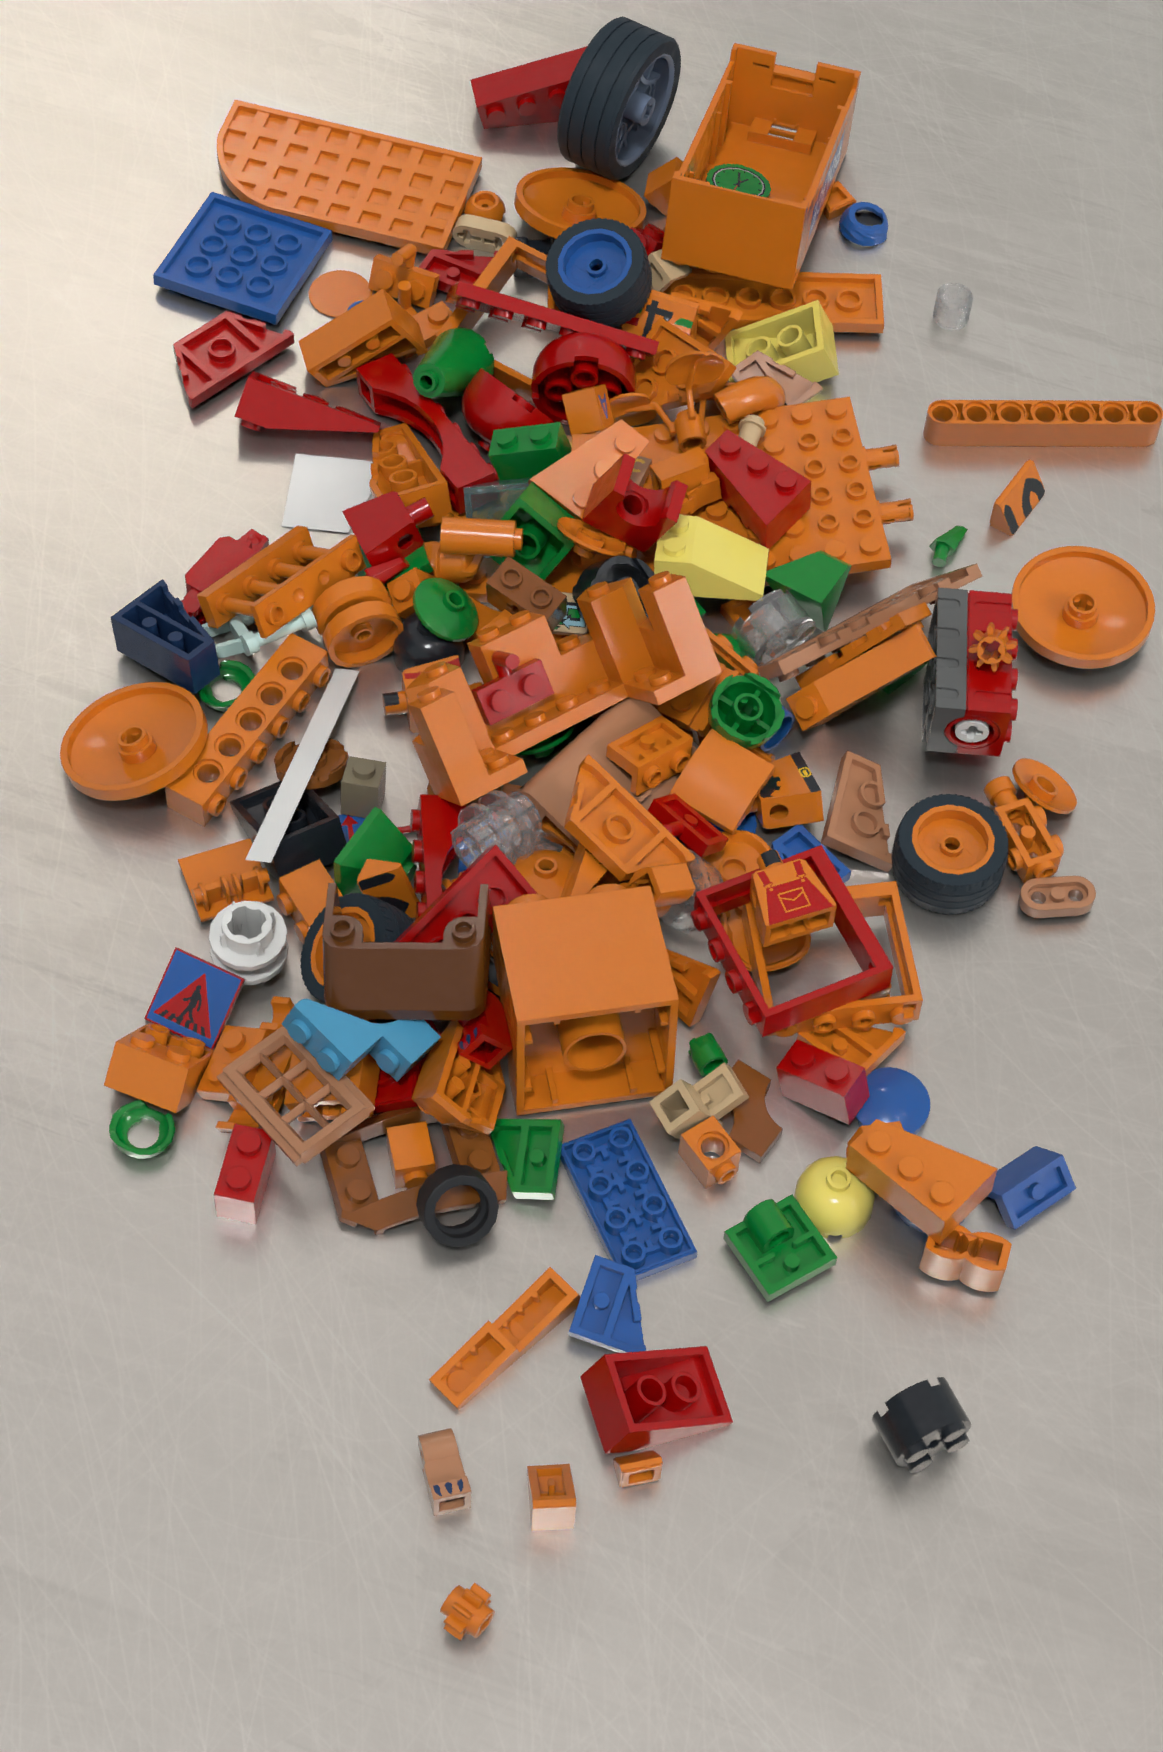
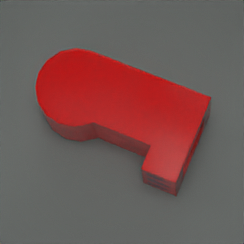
[457,990,513,1070]

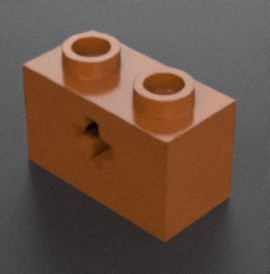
[486,556,567,632]

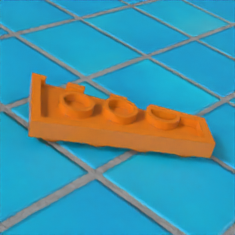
[795,602,932,689]

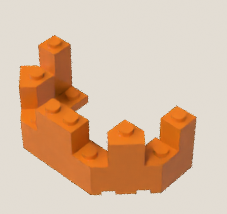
[405,571,723,806]

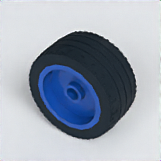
[546,218,652,327]

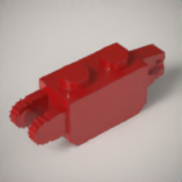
[181,529,269,625]

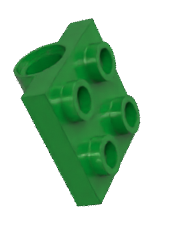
[723,1194,838,1302]

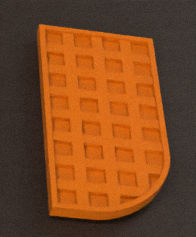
[217,100,482,254]

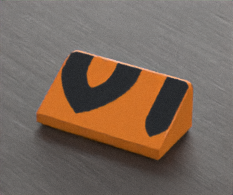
[989,459,1045,536]
[357,859,420,918]

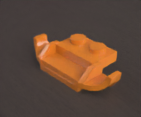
[196,996,294,1133]

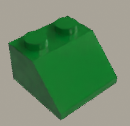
[490,482,575,580]

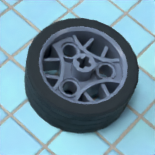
[557,16,681,181]

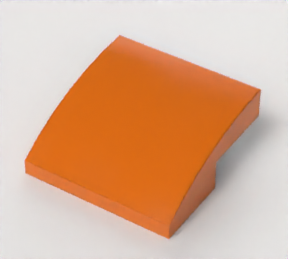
[669,728,775,835]

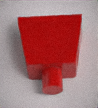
[342,491,434,566]

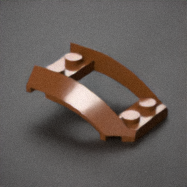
[320,1106,507,1235]

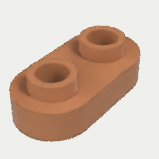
[1018,876,1096,918]

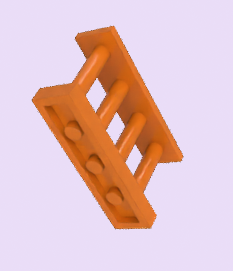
[197,525,366,639]

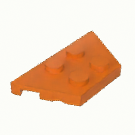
[564,754,696,882]

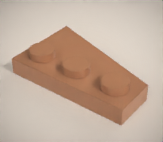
[821,750,892,873]

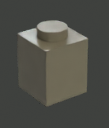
[340,756,386,818]

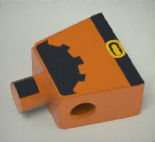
[749,752,824,829]

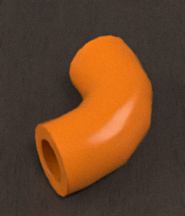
[713,376,785,425]

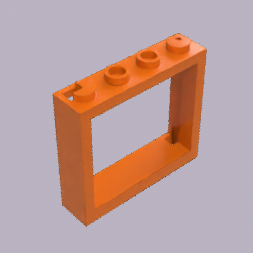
[436,236,548,405]
[741,881,923,1037]

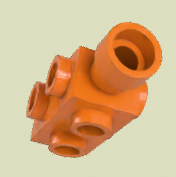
[983,776,1064,883]

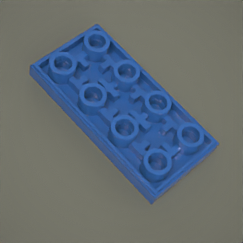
[560,1119,697,1281]

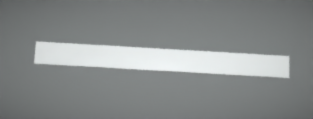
[245,668,360,863]

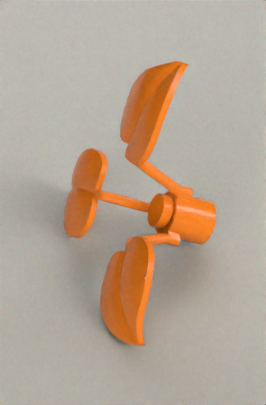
[604,351,736,452]

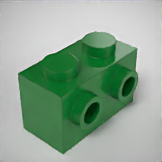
[488,422,572,485]

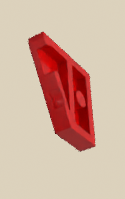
[419,249,498,293]

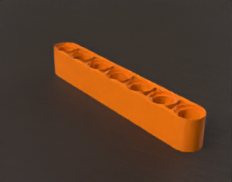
[923,400,1163,447]

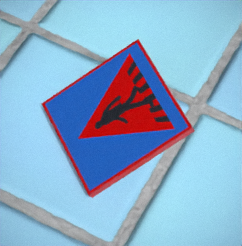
[144,947,246,1050]

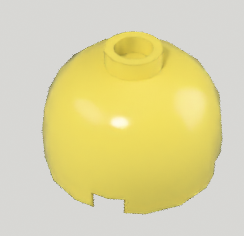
[794,1156,875,1239]

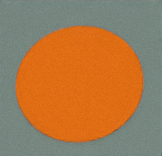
[309,270,372,317]

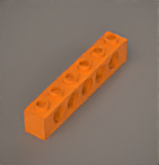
[165,633,331,827]

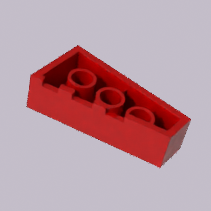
[470,46,587,129]

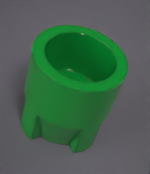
[688,1033,728,1077]

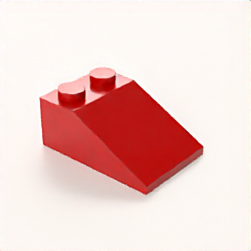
[580,1346,733,1454]

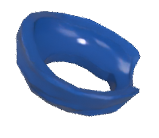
[839,202,888,246]

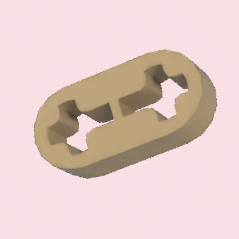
[452,214,517,254]

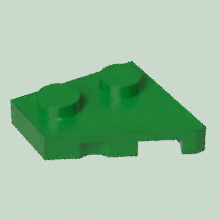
[490,1118,565,1200]

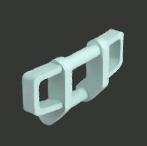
[202,605,317,659]

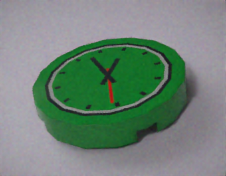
[705,164,771,198]

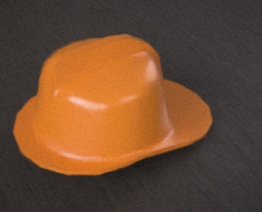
[435,512,484,584]

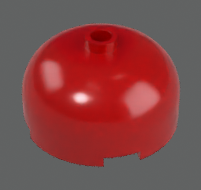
[531,332,636,425]
[462,368,564,451]

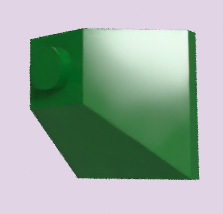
[334,806,417,896]

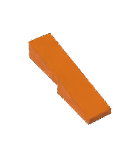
[429,1267,580,1410]

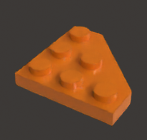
[631,317,737,411]

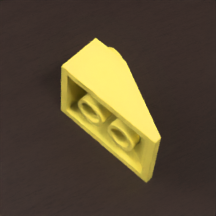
[725,300,839,383]
[654,514,769,601]

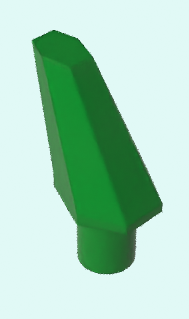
[929,526,968,567]

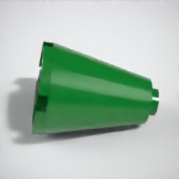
[413,327,494,398]

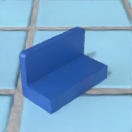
[988,1146,1076,1230]

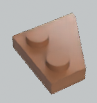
[732,350,823,406]

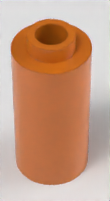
[440,516,523,557]

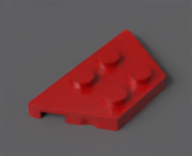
[173,311,295,408]

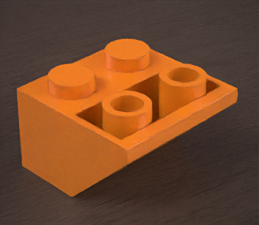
[104,1023,214,1113]

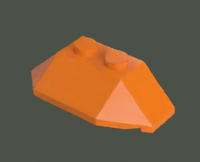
[412,1020,506,1135]

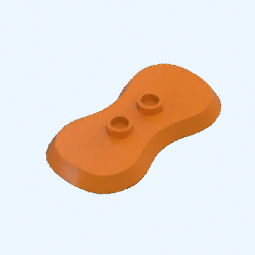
[688,830,811,972]

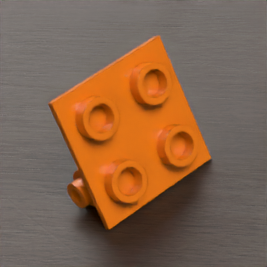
[178,838,274,922]

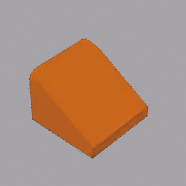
[613,1450,663,1488]

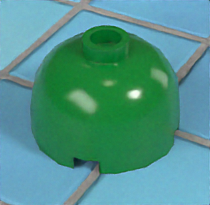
[708,673,785,750]

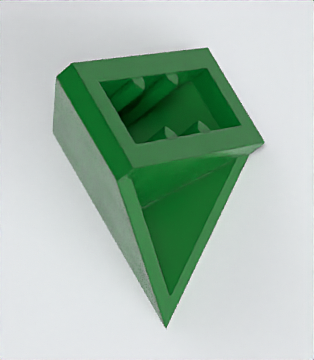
[766,551,852,631]

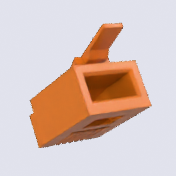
[649,446,722,515]

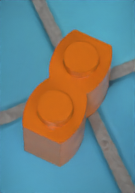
[619,863,696,918]
[919,1225,1012,1292]

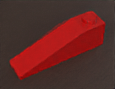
[234,371,381,433]

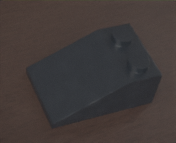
[230,781,346,882]

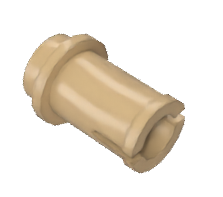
[738,415,766,447]

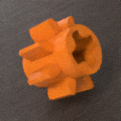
[968,622,1017,672]
[440,1583,495,1641]

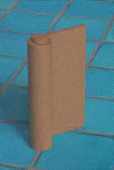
[513,697,696,846]

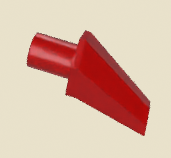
[364,557,410,585]

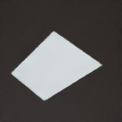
[282,453,373,533]

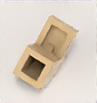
[649,1062,749,1139]

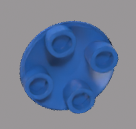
[856,1067,930,1135]

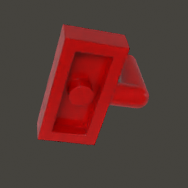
[471,650,554,726]
[647,793,729,858]

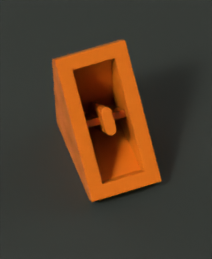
[527,1464,576,1531]

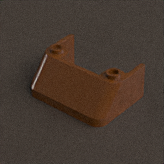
[322,883,493,1020]

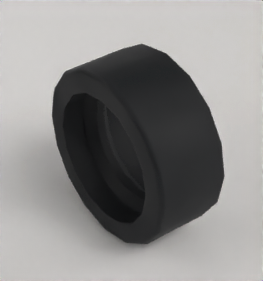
[416,1164,499,1247]

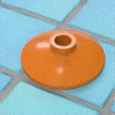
[557,517,625,559]
[1012,758,1077,814]
[512,850,573,899]

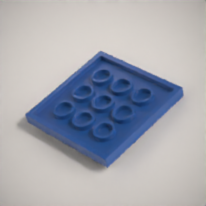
[153,192,332,325]

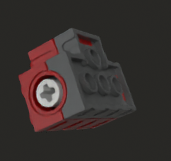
[922,587,1018,757]

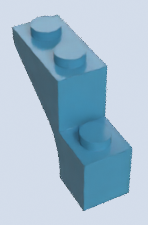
[281,999,441,1082]

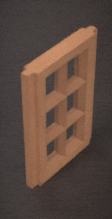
[217,1026,375,1167]

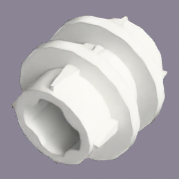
[209,901,289,985]

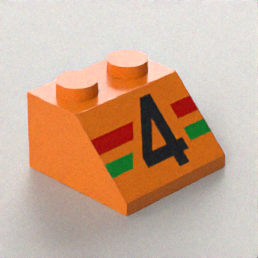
[621,289,699,351]

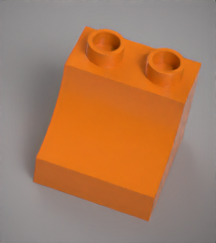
[493,884,679,1116]

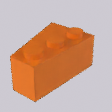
[299,289,428,387]
[846,1119,998,1244]

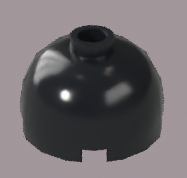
[393,612,465,672]

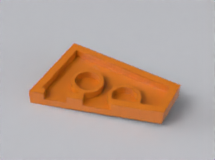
[528,419,649,520]

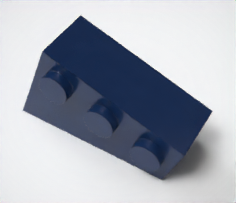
[110,579,220,694]

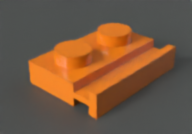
[657,662,741,738]

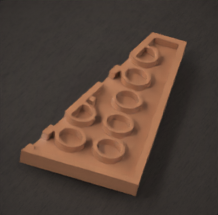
[757,563,983,682]

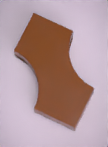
[729,1059,783,1163]

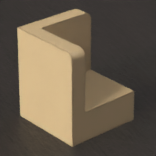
[648,249,692,292]

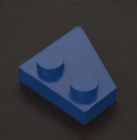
[568,1255,646,1353]

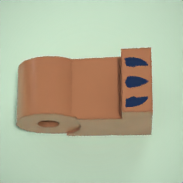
[417,1428,472,1516]

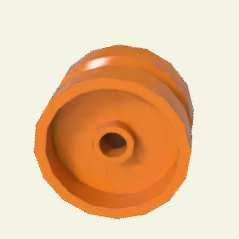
[311,576,404,668]

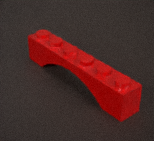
[356,353,498,514]
[410,794,468,919]

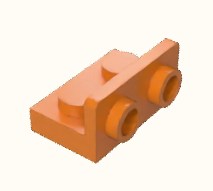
[606,715,693,796]

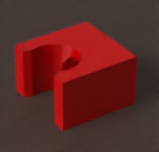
[581,453,688,552]

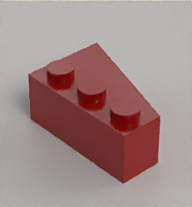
[705,429,811,549]

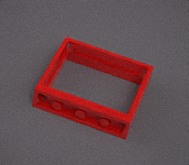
[691,845,894,1037]

